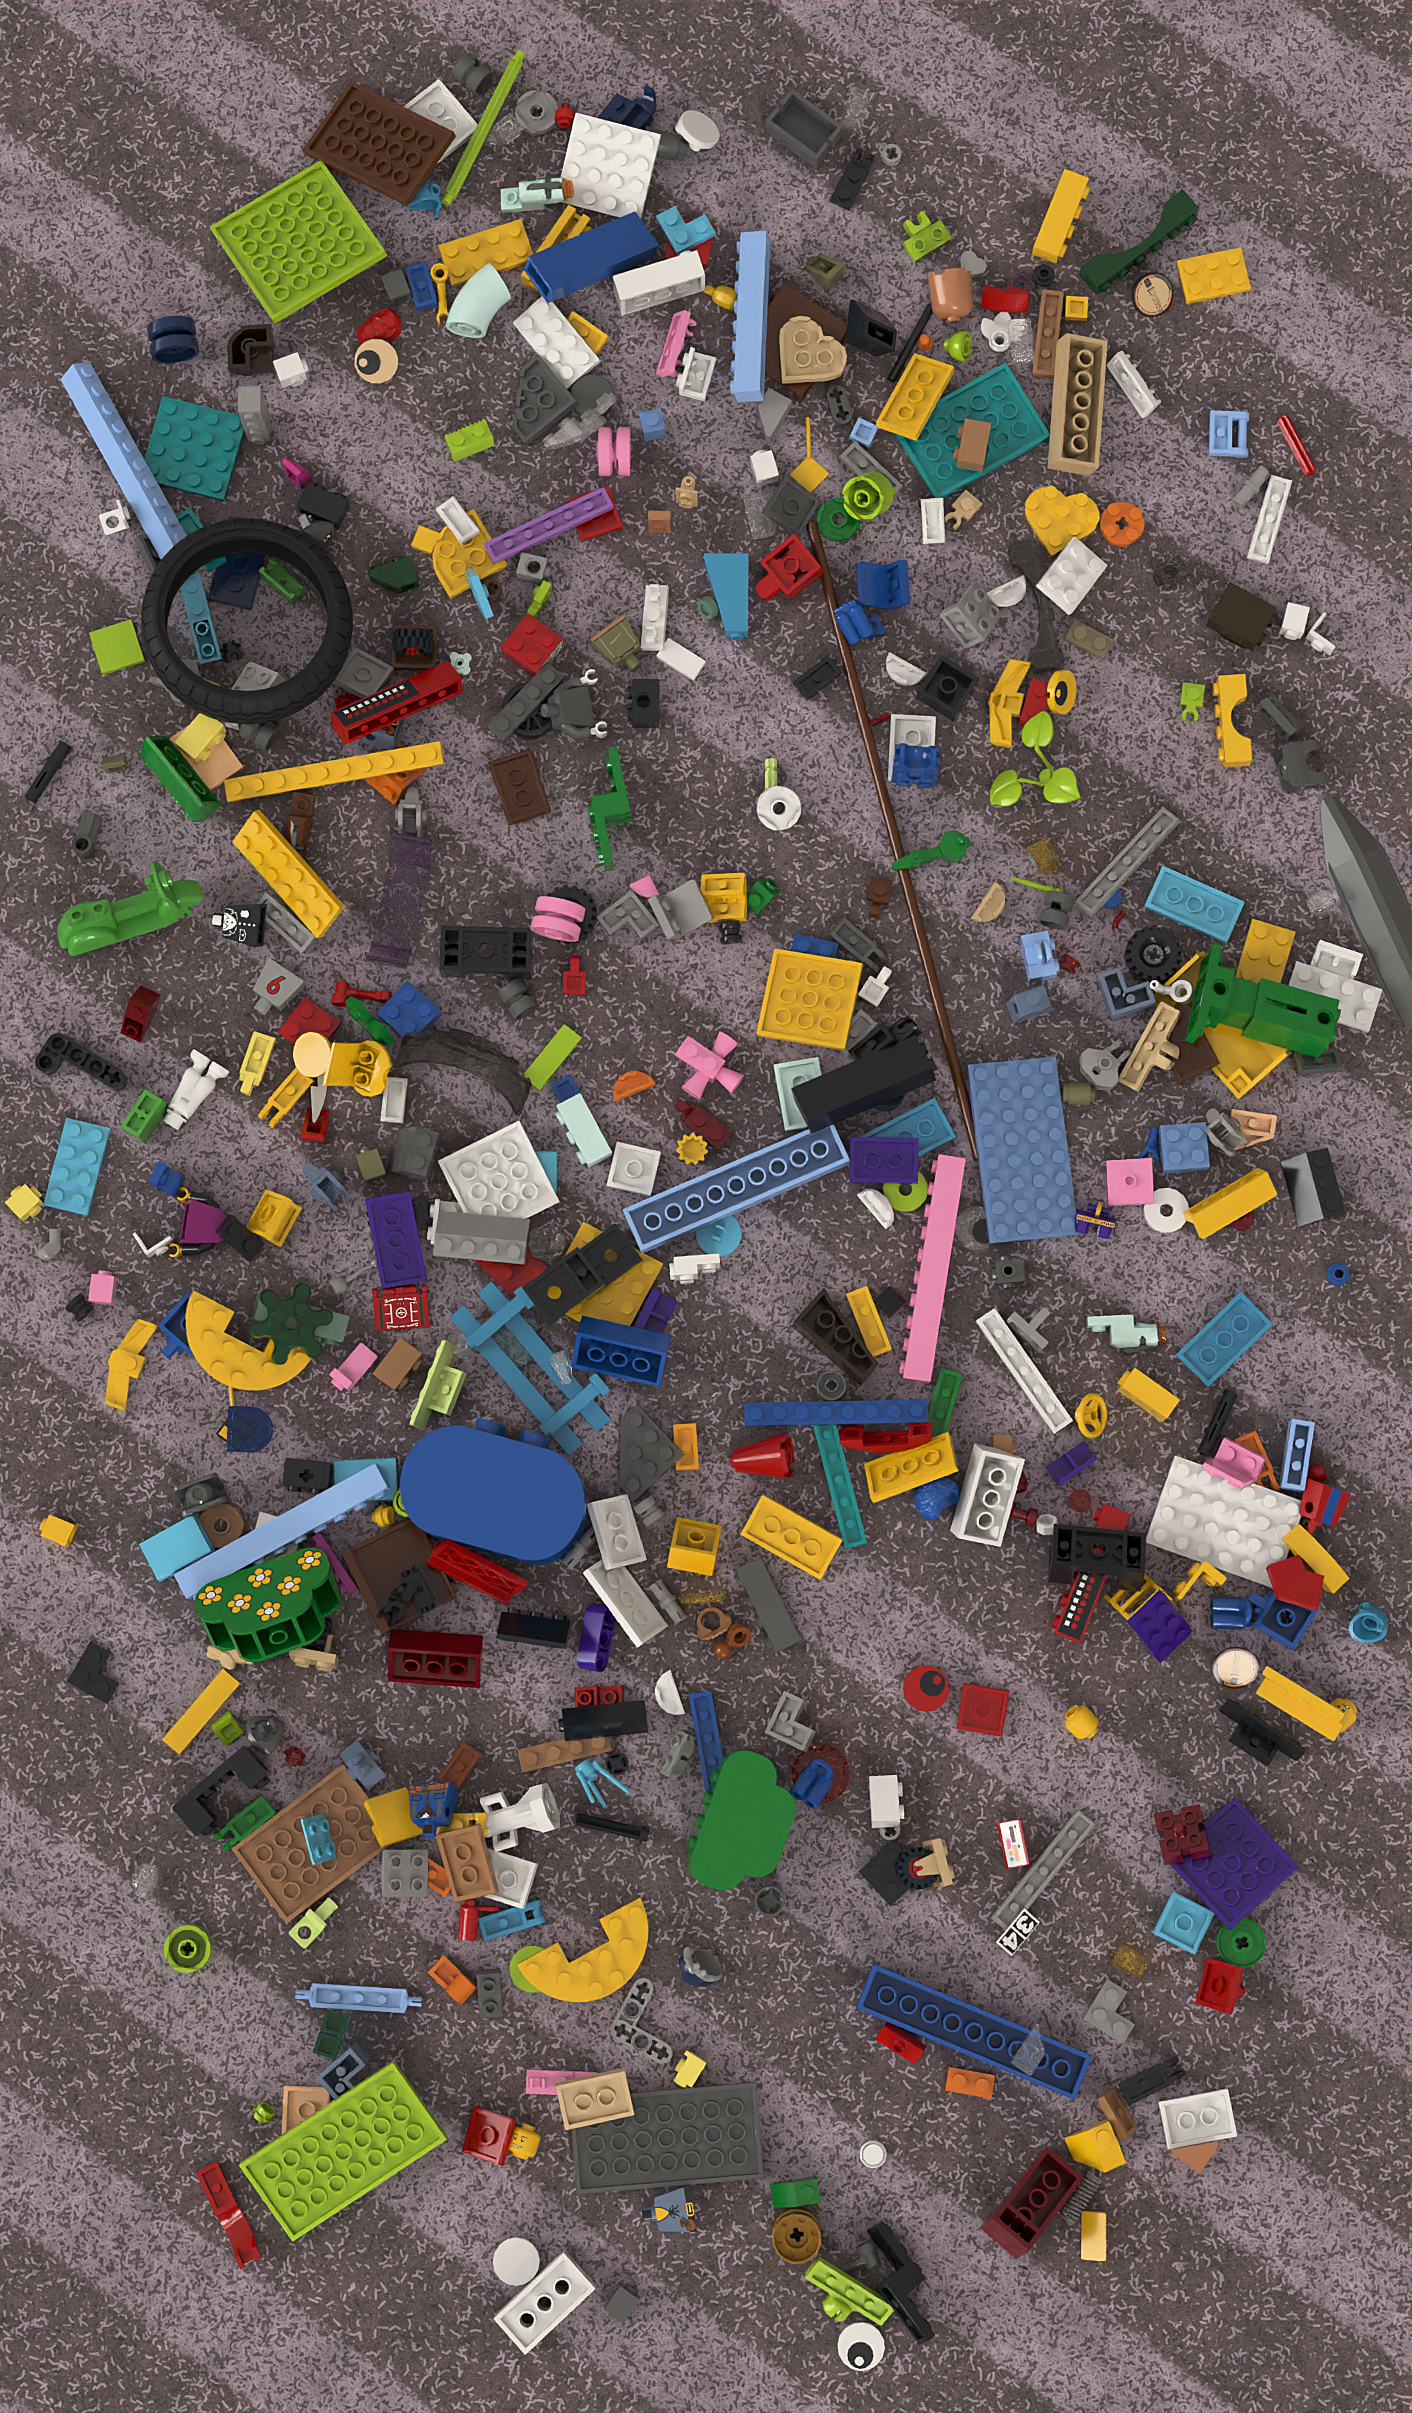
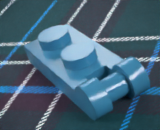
[478,1899,547,1941]

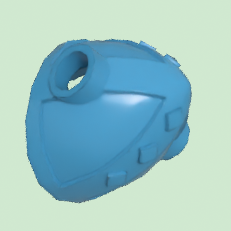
[406,179,442,218]
[1348,1602,1388,1643]

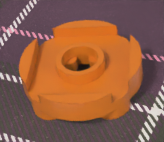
[1100,502,1144,547]

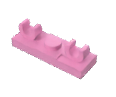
[656,310,697,378]
[526,2069,597,2095]

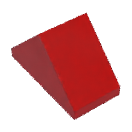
[301,1108,330,1144]

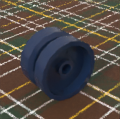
[147,316,200,364]

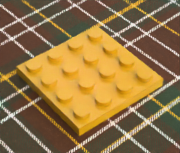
[756,948,863,1051]
[548,1222,664,1326]

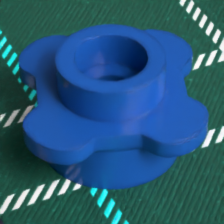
[866,614,885,640]

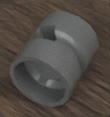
[452,53,493,95]
[238,722,280,752]
[1039,891,1075,930]
[498,978,539,1020]
[816,1370,846,1401]
[754,1885,785,1916]

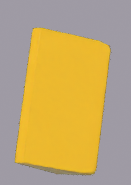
[1081,2211,1106,2261]

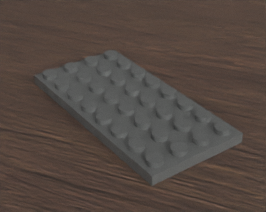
[571,2082,764,2194]

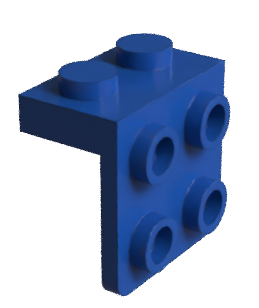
[857,560,910,610]

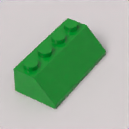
[140,736,222,822]

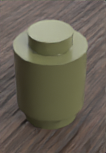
[1063,1082,1095,1105]

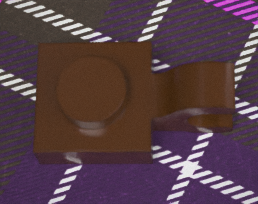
[866,877,893,919]

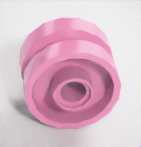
[597,427,631,476]
[530,896,586,942]

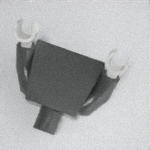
[541,669,607,739]

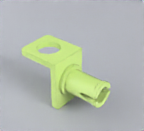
[289,1897,338,1949]

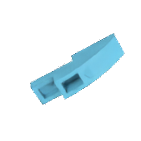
[180,573,222,665]

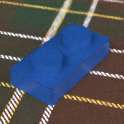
[405,262,438,311]
[791,933,839,958]

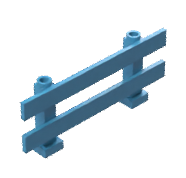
[450,1282,610,1455]

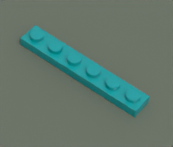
[812,1425,867,1549]

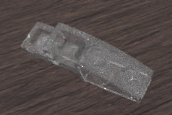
[541,392,618,451]

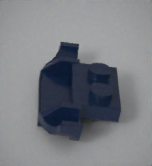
[597,85,656,130]

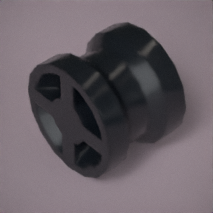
[718,922,743,945]
[65,1293,94,1322]
[605,1752,629,1775]

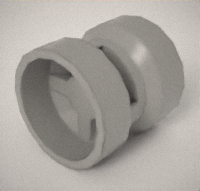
[633,1496,665,1527]

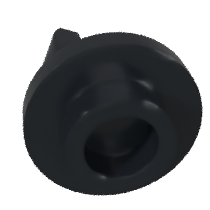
[219,640,243,663]

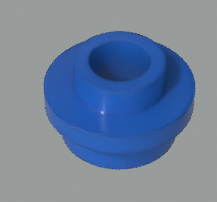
[1327,1263,1350,1286]

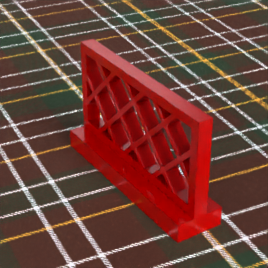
[426,1539,528,1606]

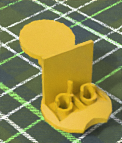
[293,1032,392,1097]

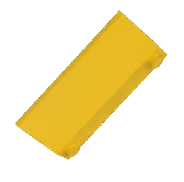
[1153,951,1293,1099]

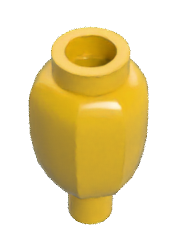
[704,285,738,311]

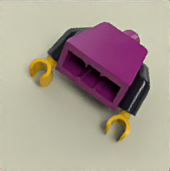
[169,1187,225,1258]

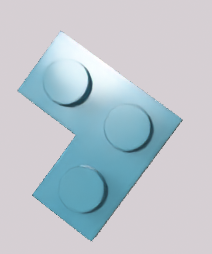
[656,206,716,256]

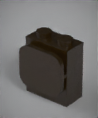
[1206,582,1277,651]

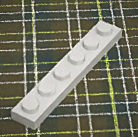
[976,1308,1073,1434]

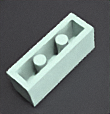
[555,1093,613,1168]

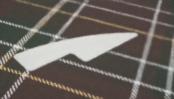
[311,1074,327,1123]

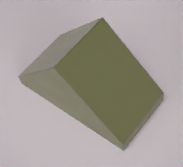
[804,253,844,291]

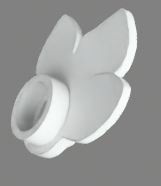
[981,312,1025,352]

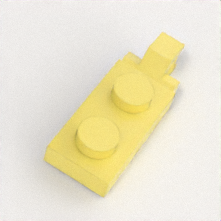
[239,1031,276,1096]

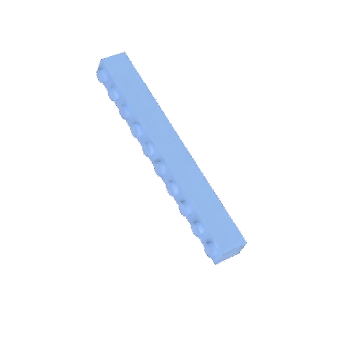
[61,362,187,559]
[174,1463,391,1600]

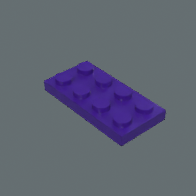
[365,1191,427,1289]

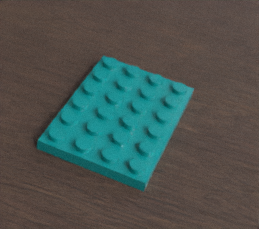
[894,363,1050,498]

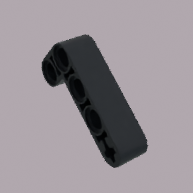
[35,1033,128,1091]

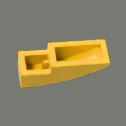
[1282,1524,1349,1594]

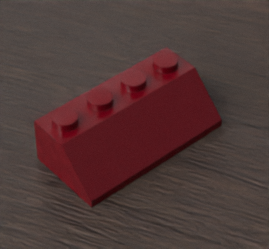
[388,1629,483,1688]

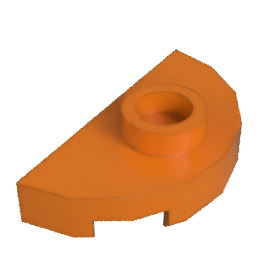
[613,1070,656,1103]

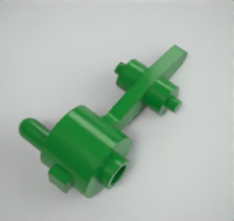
[892,831,971,871]

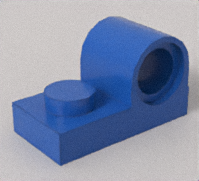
[148,1162,185,1197]

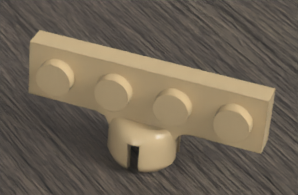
[1118,1001,1182,1092]

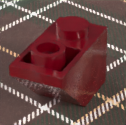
[120,985,161,1042]

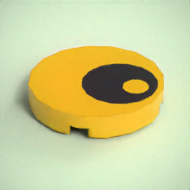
[1047,670,1077,715]

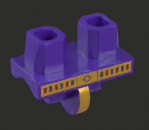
[1075,1199,1117,1239]

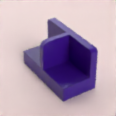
[634,1288,677,1334]
[1045,1441,1098,1486]

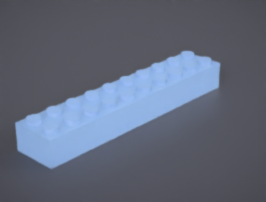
[623,1124,850,1254]

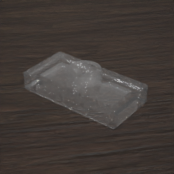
[840,86,874,135]

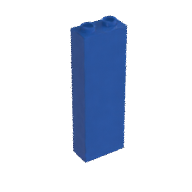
[524,211,659,303]

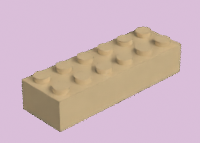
[1047,333,1108,476]

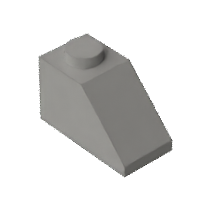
[756,388,792,444]

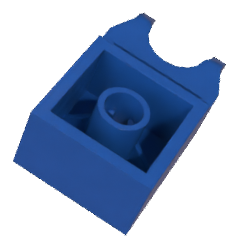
[891,743,941,788]

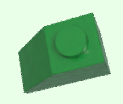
[770,2176,821,2208]

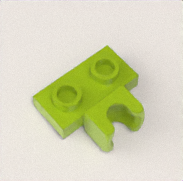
[903,211,952,262]

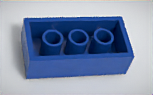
[571,1316,671,1387]

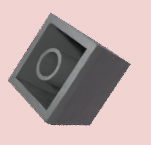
[386,1127,442,1184]

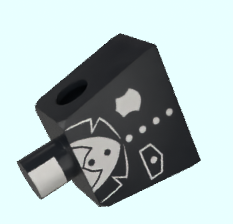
[212,904,267,947]

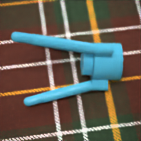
[575,1759,630,1809]

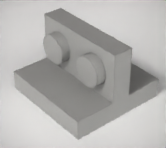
[1006,1307,1050,1353]

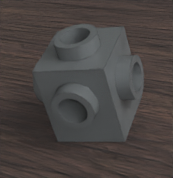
[991,1256,1025,1289]

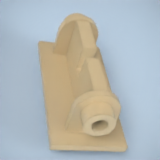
[675,476,698,509]

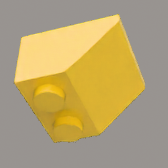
[667,1517,722,1576]

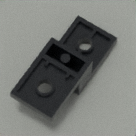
[522,1223,643,1325]

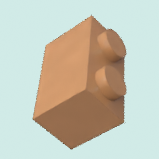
[953,418,991,472]
[373,1338,424,1392]

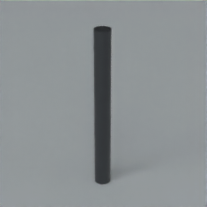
[887,303,933,383]

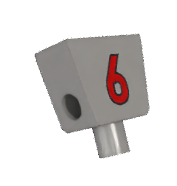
[253,958,306,1016]

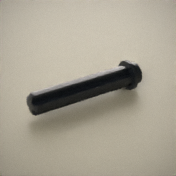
[576,1813,650,1844]

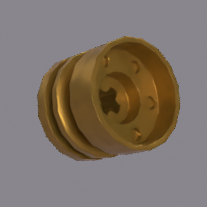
[772,2206,821,2264]

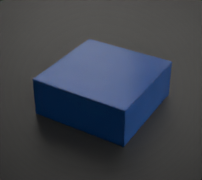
[550,1074,581,1103]

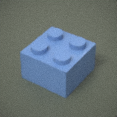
[1158,1122,1210,1174]

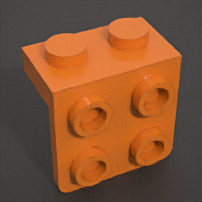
[364,741,427,805]

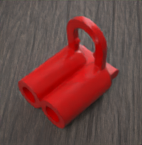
[458,1899,500,1941]

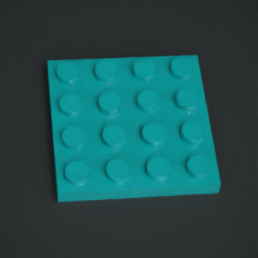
[144,396,245,502]

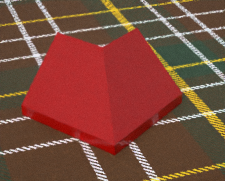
[1266,1555,1324,1611]

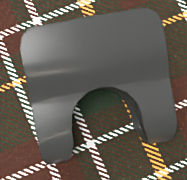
[1273,739,1328,794]
[173,1472,229,1518]

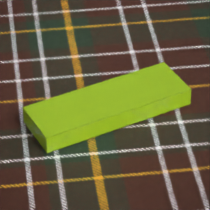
[522,1024,582,1091]

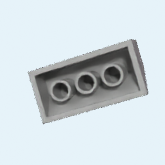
[433,1211,530,1265]

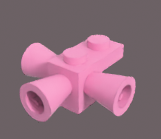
[675,1032,744,1100]

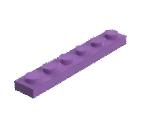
[484,487,614,565]

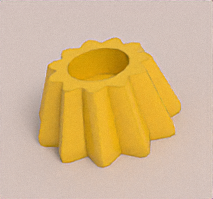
[676,1133,708,1165]

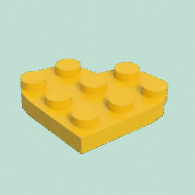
[1025,486,1100,558]

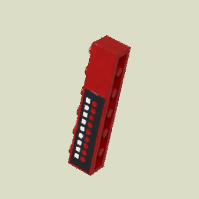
[331,661,462,745]
[1051,1504,1130,1644]

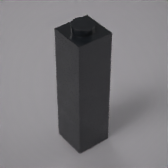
[558,1700,648,1741]

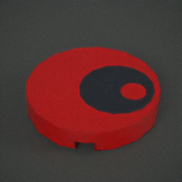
[903,1666,949,1712]

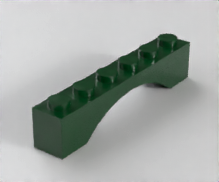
[1079,189,1199,295]

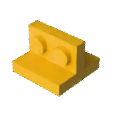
[246,1189,302,1248]

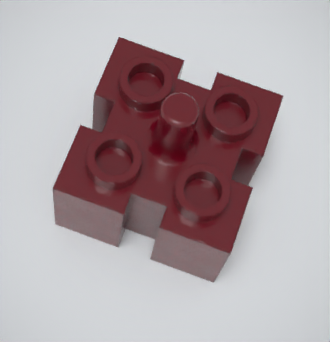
[1154,1804,1212,1865]

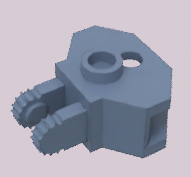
[303,1162,350,1210]
[339,1740,387,1791]

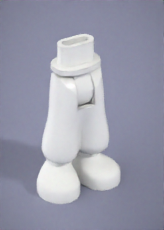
[163,1049,229,1130]

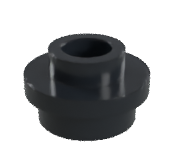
[1033,264,1055,287]

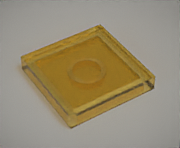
[680,1590,726,1606]

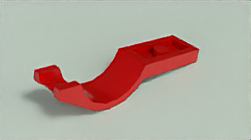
[196,2161,262,2269]

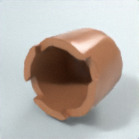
[928,268,973,324]

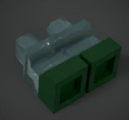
[313,2009,351,2060]

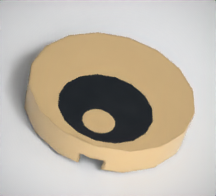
[354,339,398,383]

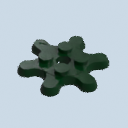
[249,1283,333,1365]

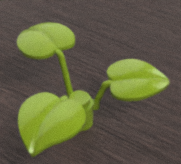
[990,711,1081,807]

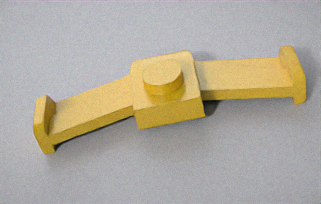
[988,659,1032,748]
[105,1319,158,1412]

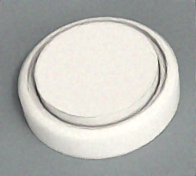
[860,2140,887,2168]

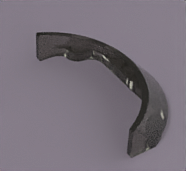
[392,1027,532,1116]

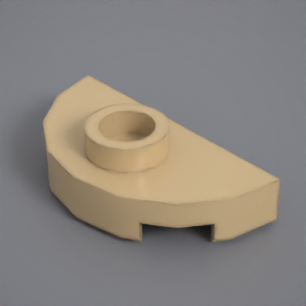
[971,881,1005,923]

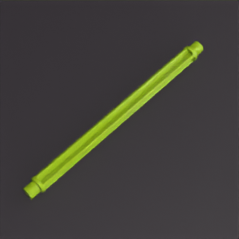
[442,50,525,206]

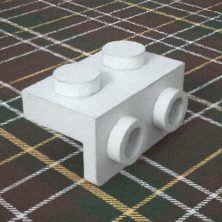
[676,347,716,401]

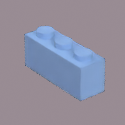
[1279,1419,1315,1492]

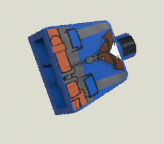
[409,1782,459,1839]

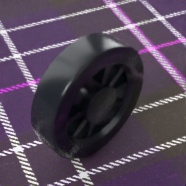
[502,682,553,739]

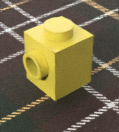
[5,1184,43,1222]

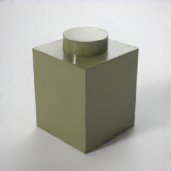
[356,1147,388,1184]

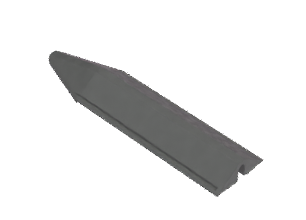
[1320,796,1412,1033]

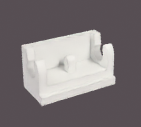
[1310,940,1363,979]

